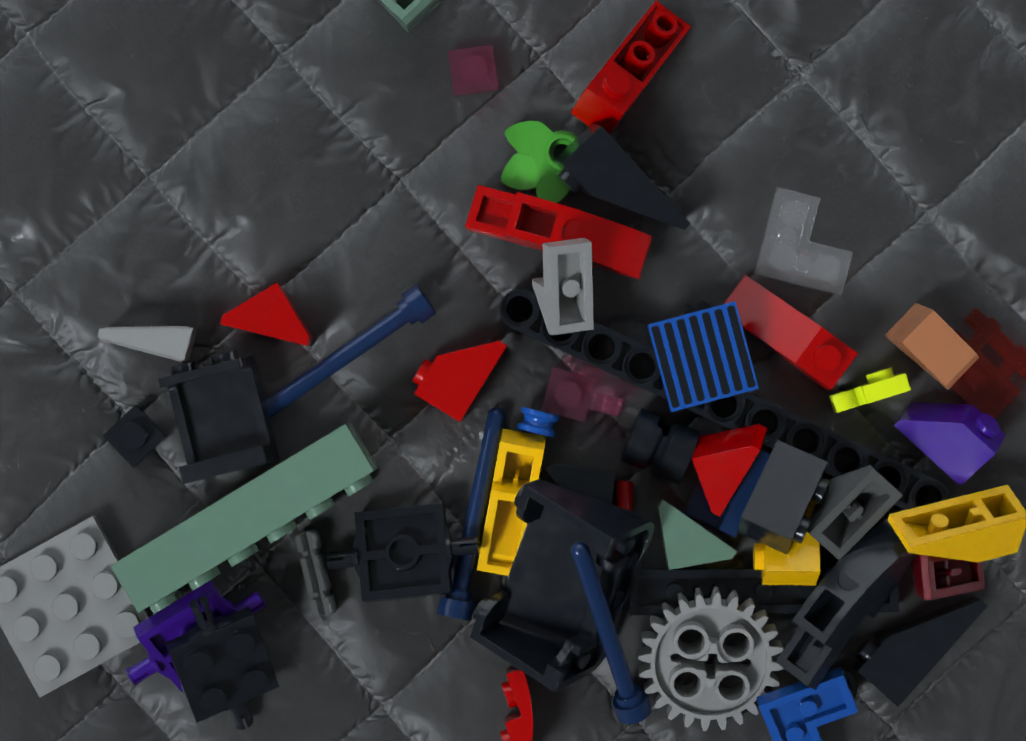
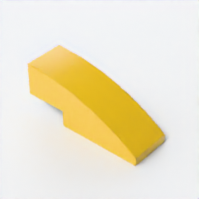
[477,428,546,576]

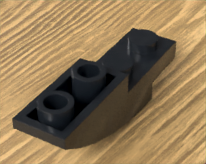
[776,518,916,690]

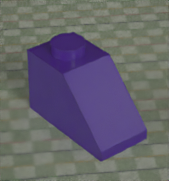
[894,402,1006,486]

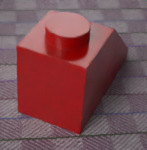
[412,341,507,422]

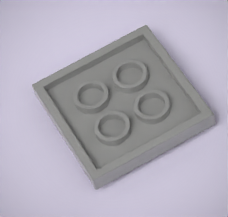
[0,515,151,698]

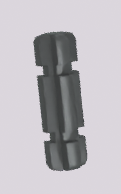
[295,529,337,617]

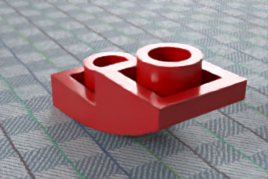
[499,666,533,741]

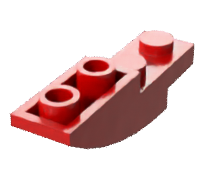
[465,185,653,280]

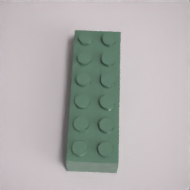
[110,423,378,614]

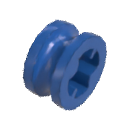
[517,407,560,438]

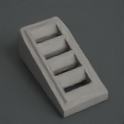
[97,326,198,363]

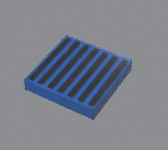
[647,301,759,412]

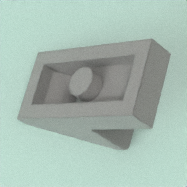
[532,238,594,335]

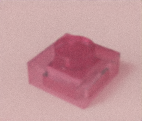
[448,45,499,97]

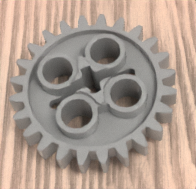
[637,586,784,731]

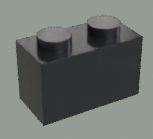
[737,440,830,554]

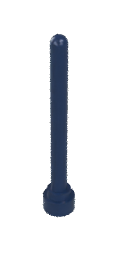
[265,284,437,419]
[437,407,505,621]
[571,542,652,724]

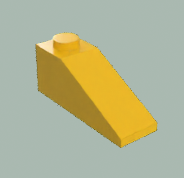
[888,484,1026,563]

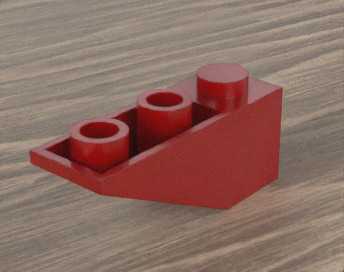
[570,0,691,135]

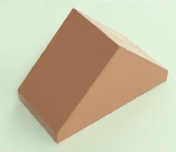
[885,303,979,390]

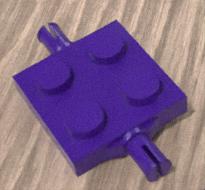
[126,580,267,692]

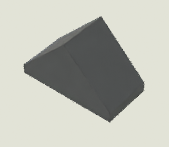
[807,465,903,560]

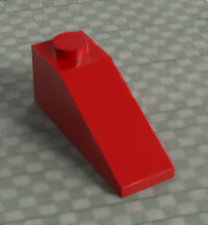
[724,275,858,390]

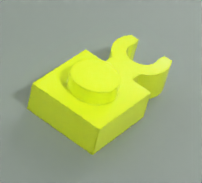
[829,367,911,413]

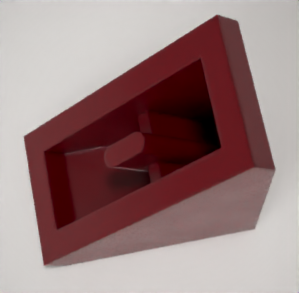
[912,554,985,600]

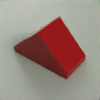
[220,283,313,346]
[692,424,767,517]

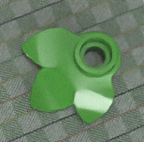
[501,121,578,203]

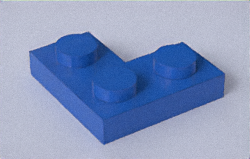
[757,667,858,741]

